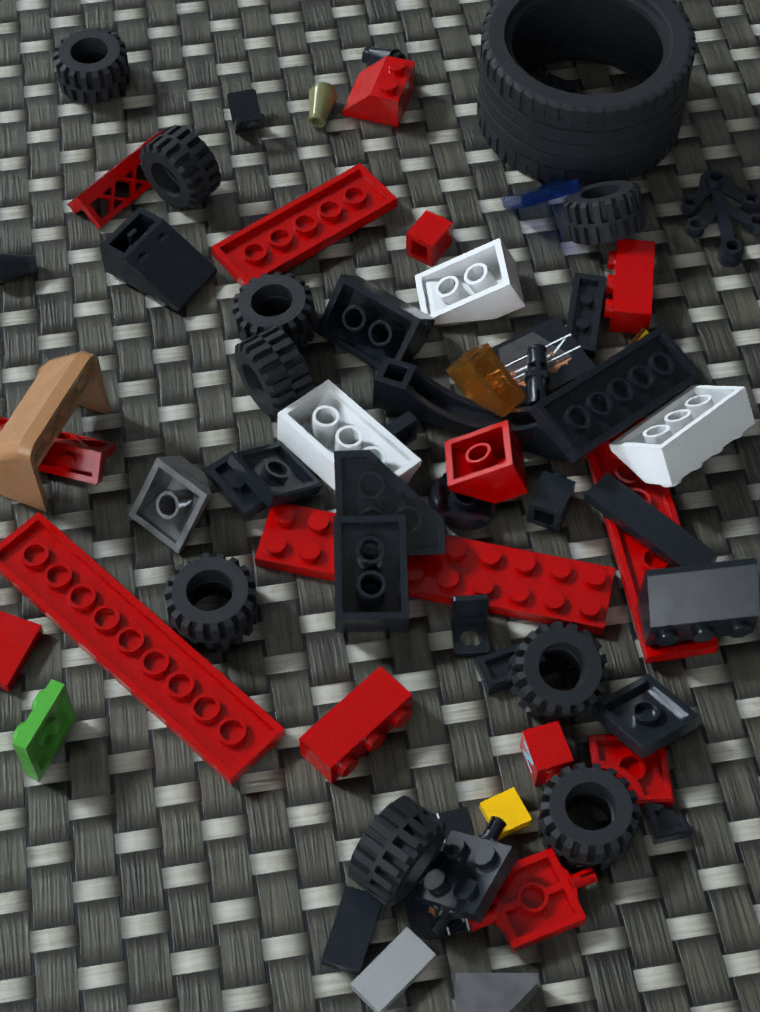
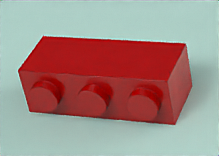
[604,239,655,334]
[299,666,412,784]

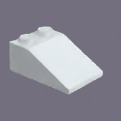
[415,238,525,325]

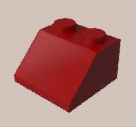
[342,56,415,127]
[444,420,528,504]

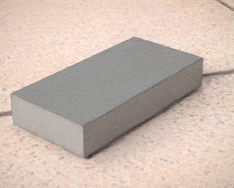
[350,927,436,1012]

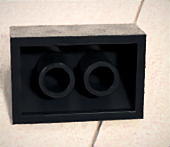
[315,274,436,369]
[636,558,760,646]

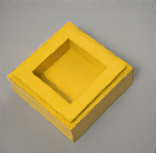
[479,787,532,840]

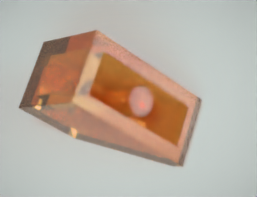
[446,342,526,417]

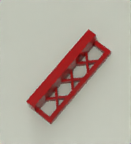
[67,129,164,229]
[0,416,116,485]

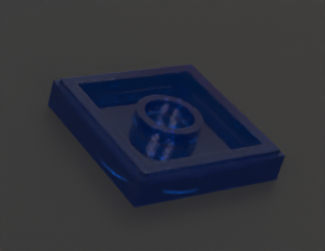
[501,179,581,208]

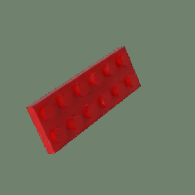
[211,163,397,286]

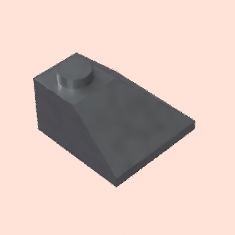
[128,455,211,554]

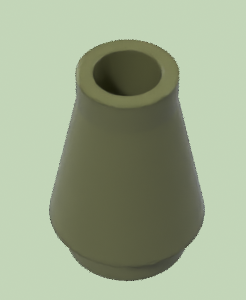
[308,82,337,128]

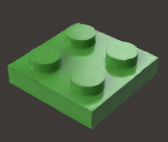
[12,679,77,781]

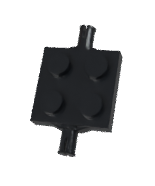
[414,816,519,939]

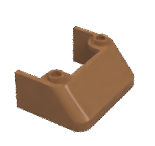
[0,351,110,512]

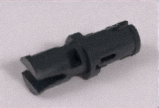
[524,344,550,407]

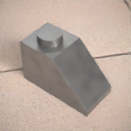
[454,973,539,1012]

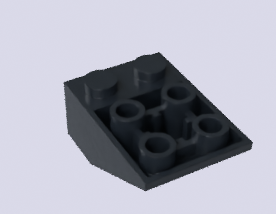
[99,207,217,312]

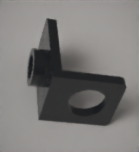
[227,89,265,133]
[451,594,490,657]

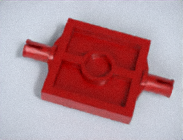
[467,847,598,953]

